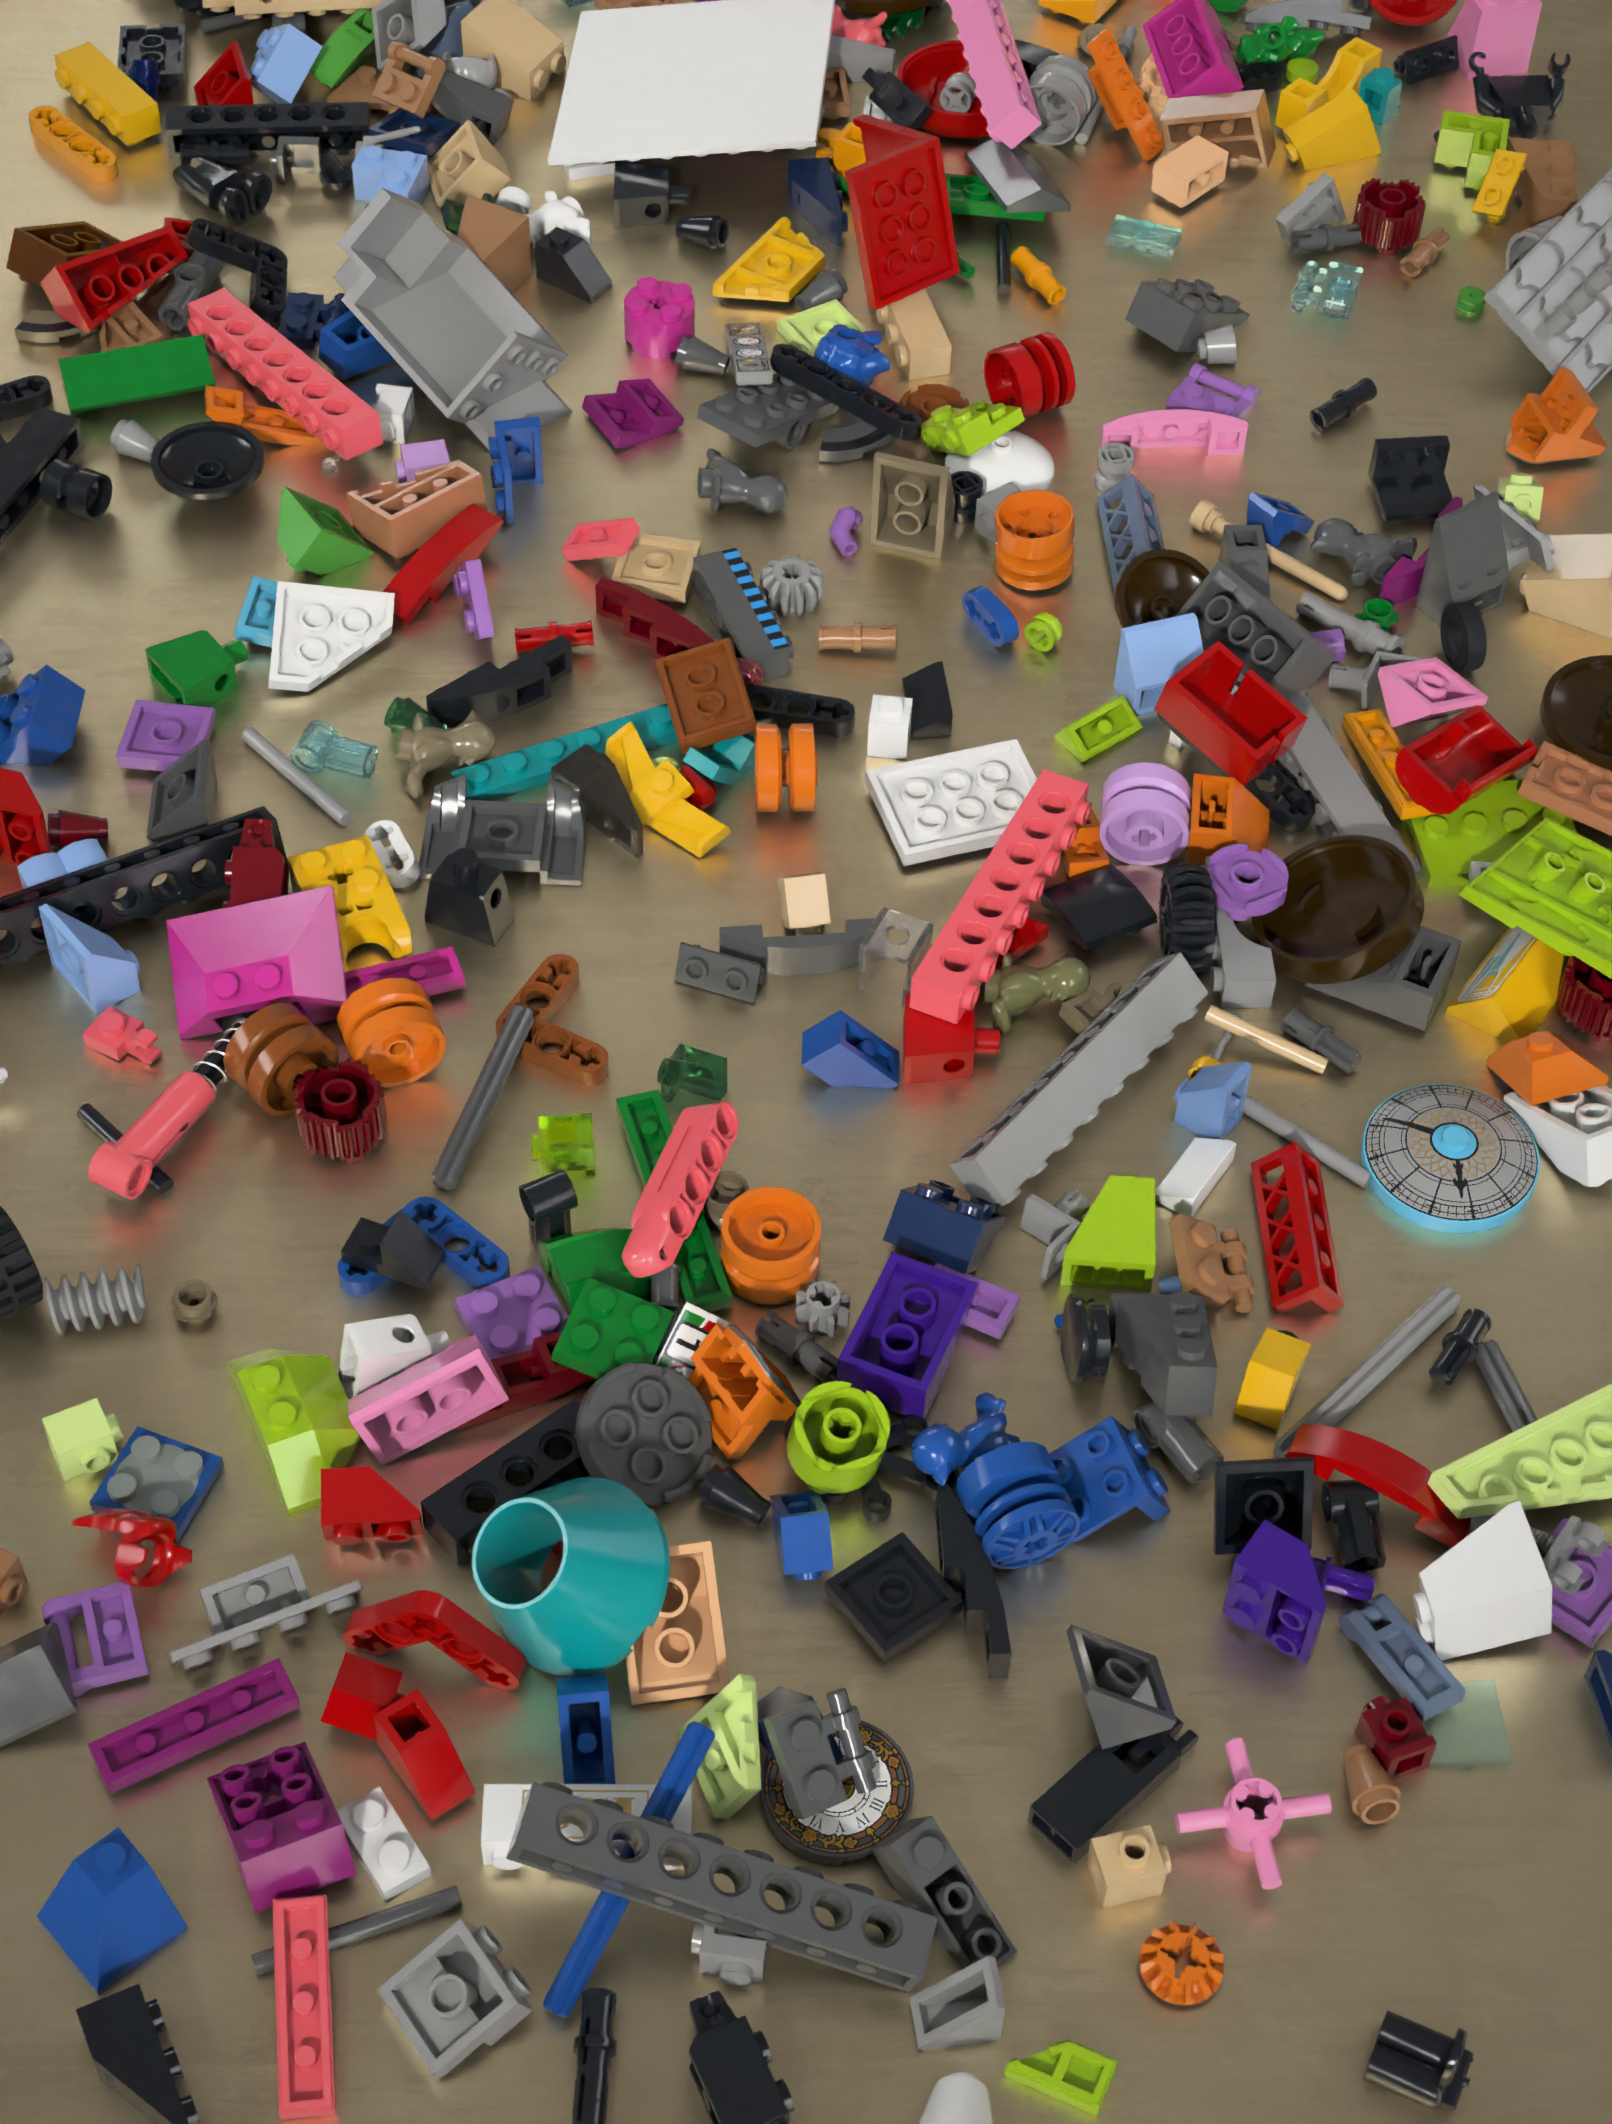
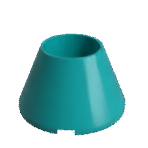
[472,1477,670,1677]

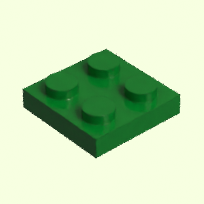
[551,1277,674,1379]

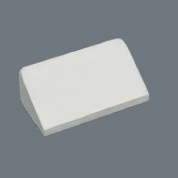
[1155,1137,1237,1217]

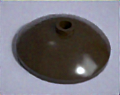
[1115,549,1210,628]

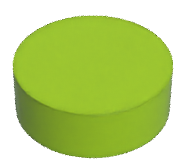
[1286,58,1319,84]

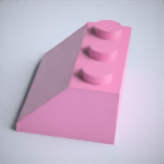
[347,1335,509,1466]

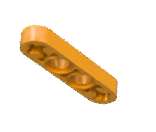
[29,106,118,183]

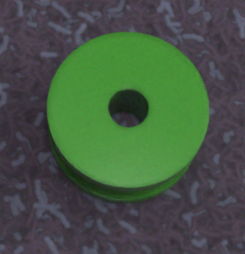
[1456,286,1486,315]

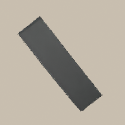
[719,917,889,976]

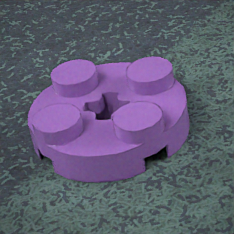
[1207,844,1289,921]

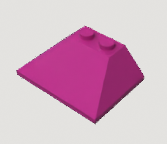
[166,885,348,1040]

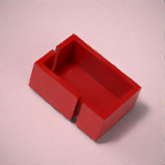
[1154,641,1308,787]

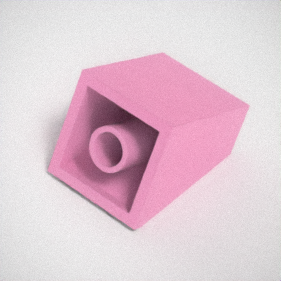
[1446,0,1542,80]

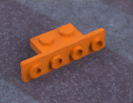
[1087,28,1165,162]

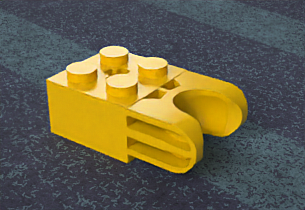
[287,835,413,972]

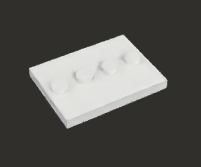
[865,739,1037,866]

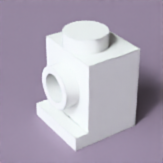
[371,383,415,444]

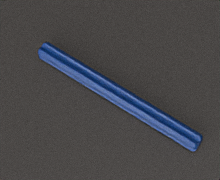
[543,1721,715,2018]

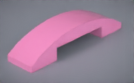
[1100,409,1248,458]

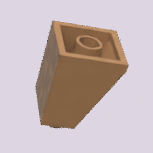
[457,195,532,294]

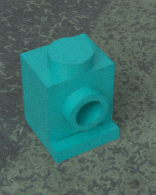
[1358,67,1403,126]

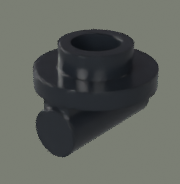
[319,152,353,190]

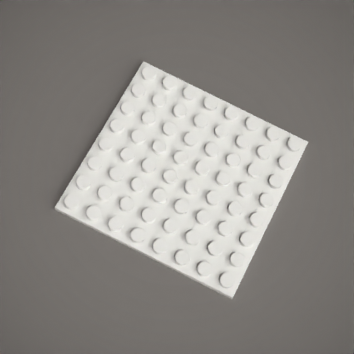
[548,0,836,166]

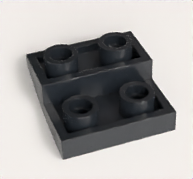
[1041,864,1158,950]

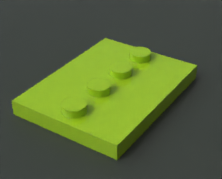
[1404,779,1578,888]

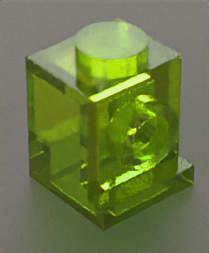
[530,1113,595,1176]

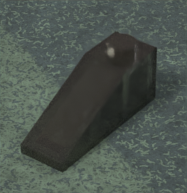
[551,744,643,858]

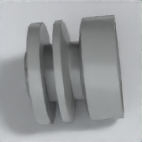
[1028,54,1097,146]

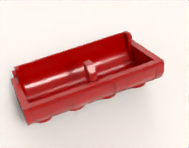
[1395,705,1538,815]

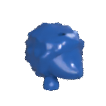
[815,324,891,387]

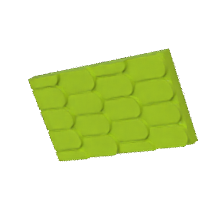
[1458,818,1612,979]

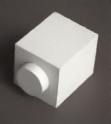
[867,694,913,760]

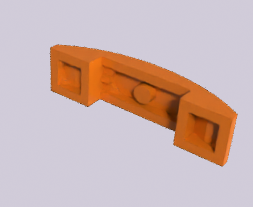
[205,385,324,446]

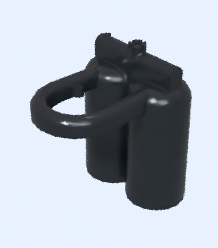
[1363,2010,1474,2111]

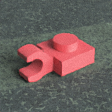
[82,1006,162,1065]

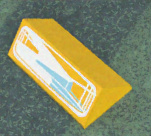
[1446,926,1569,1043]

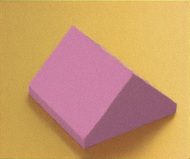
[1378,657,1488,728]

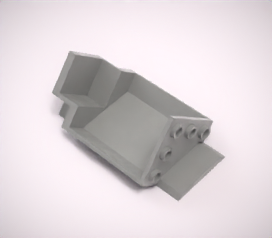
[333,188,572,450]

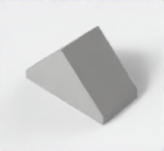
[909,1956,1006,2051]

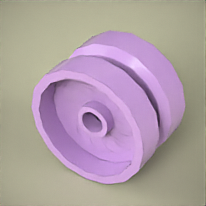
[1099,762,1191,866]

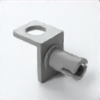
[1328,651,1420,711]
[1020,1189,1089,1280]

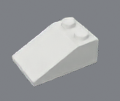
[1504,1085,1612,1188]

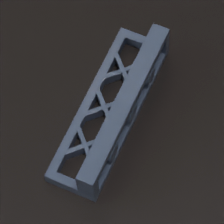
[1097,474,1165,593]

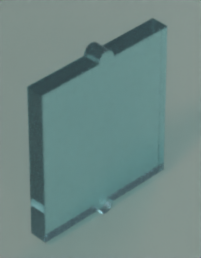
[1418,1678,1512,1770]

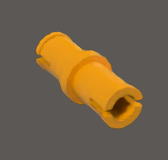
[1010,246,1067,305]

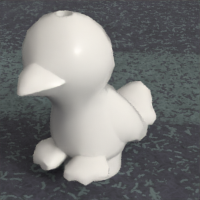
[520,190,592,247]

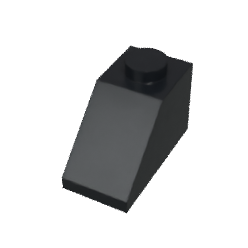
[535,227,612,304]

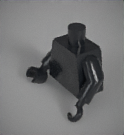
[1469,51,1571,139]

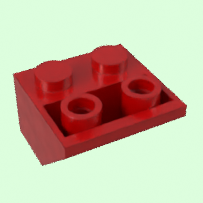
[0,768,52,866]

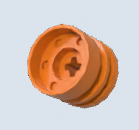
[994,489,1075,591]

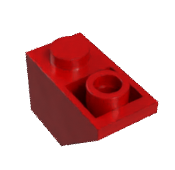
[321,1466,423,1545]
[373,1689,475,1821]

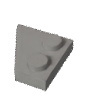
[1275,172,1346,245]

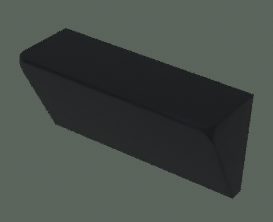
[902,661,953,737]

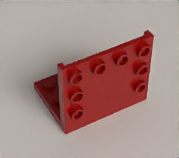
[845,114,960,310]

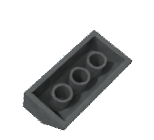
[1175,560,1337,697]

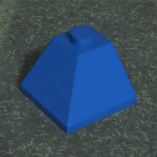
[37,1827,187,1995]

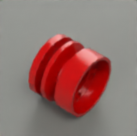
[984,331,1076,418]

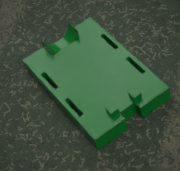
[945,173,1045,222]

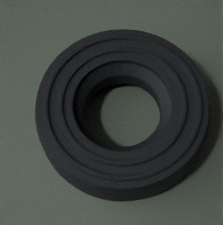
[1440,602,1487,672]

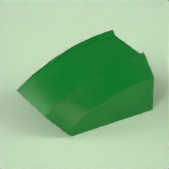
[540,1228,664,1316]

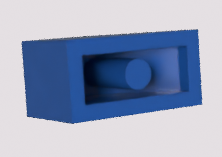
[801,1010,899,1088]
[770,1491,833,1580]
[556,1673,616,1784]

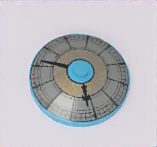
[1360,1084,1540,1234]

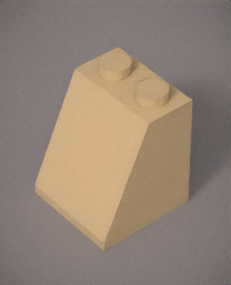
[461,0,566,101]
[1519,534,1612,639]

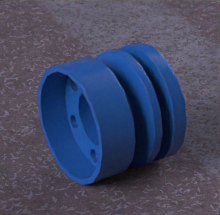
[955,1442,1081,1569]

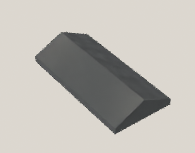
[964,139,1071,213]

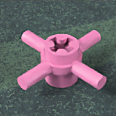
[1175,1738,1331,1889]

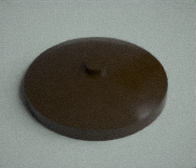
[1540,655,1612,771]

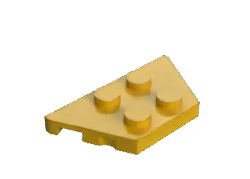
[713,216,825,302]

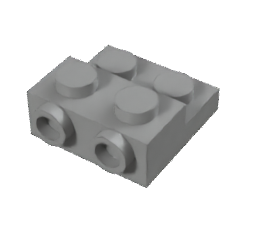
[377,1918,533,2078]

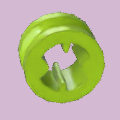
[1024,612,1063,652]

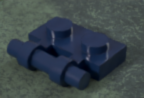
[278,292,347,350]

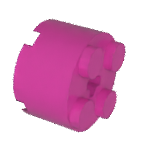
[624,277,695,359]

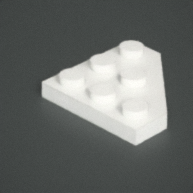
[268,581,395,692]

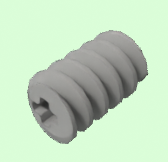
[45,1263,146,1335]

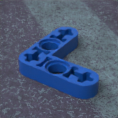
[337,1196,510,1296]

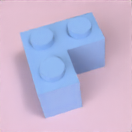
[249,24,323,104]
[352,146,430,206]

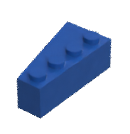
[318,310,396,380]

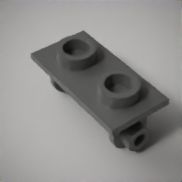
[675,942,766,1003]

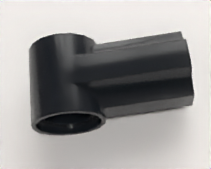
[519,1169,578,1250]
[1321,1479,1387,1574]

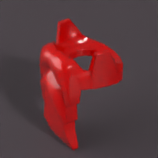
[71,1508,192,1588]

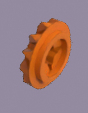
[1139,1920,1224,2005]

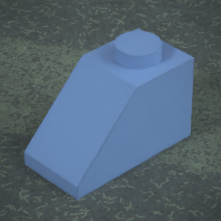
[1174,1061,1253,1140]

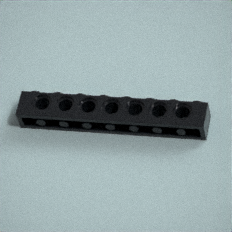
[0,806,288,965]

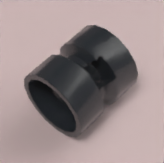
[40,458,113,521]

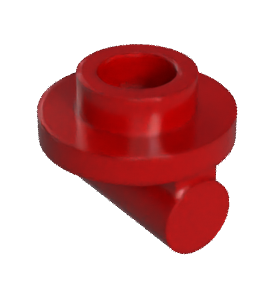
[679,765,716,809]

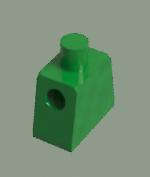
[145,630,248,707]

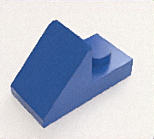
[1247,491,1315,548]

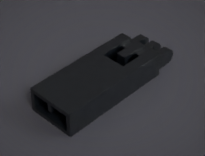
[1028,1716,1199,1865]

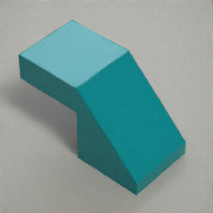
[683,733,755,785]

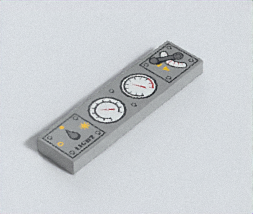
[725,322,773,386]

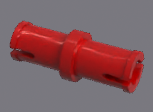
[514,621,594,654]

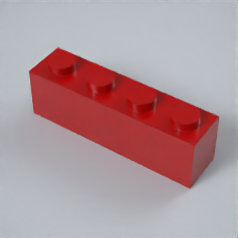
[40,225,188,334]

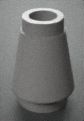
[110,419,160,463]

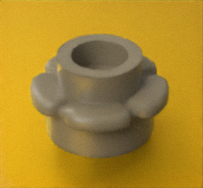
[171,1280,218,1323]

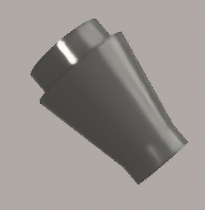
[795,268,848,312]
[675,335,730,376]

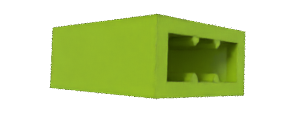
[1060,1175,1156,1292]

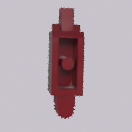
[222,818,289,908]

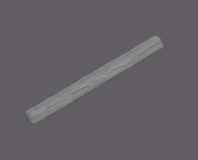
[1273,1286,1461,1458]

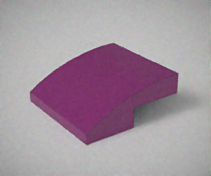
[582,378,684,449]

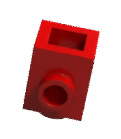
[320,1652,406,1741]

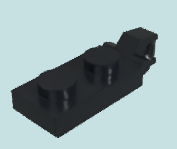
[861,67,933,130]

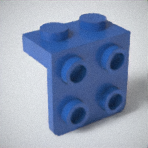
[488,417,543,525]
[1049,1416,1171,1542]

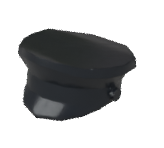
[1061,1292,1111,1383]

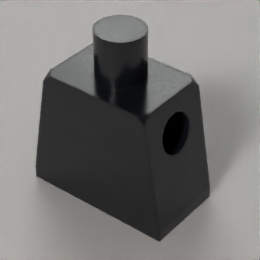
[613,161,689,228]
[424,848,515,947]

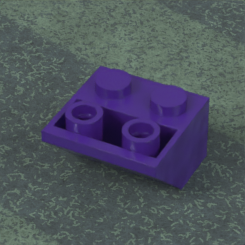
[1222,1520,1327,1663]

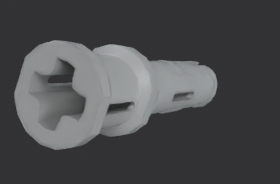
[1296,591,1407,656]

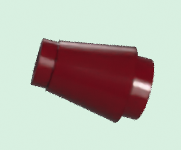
[48,809,108,851]

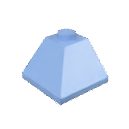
[38,904,141,1015]

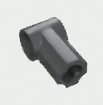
[1133,1401,1224,1485]

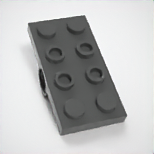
[697,373,839,450]

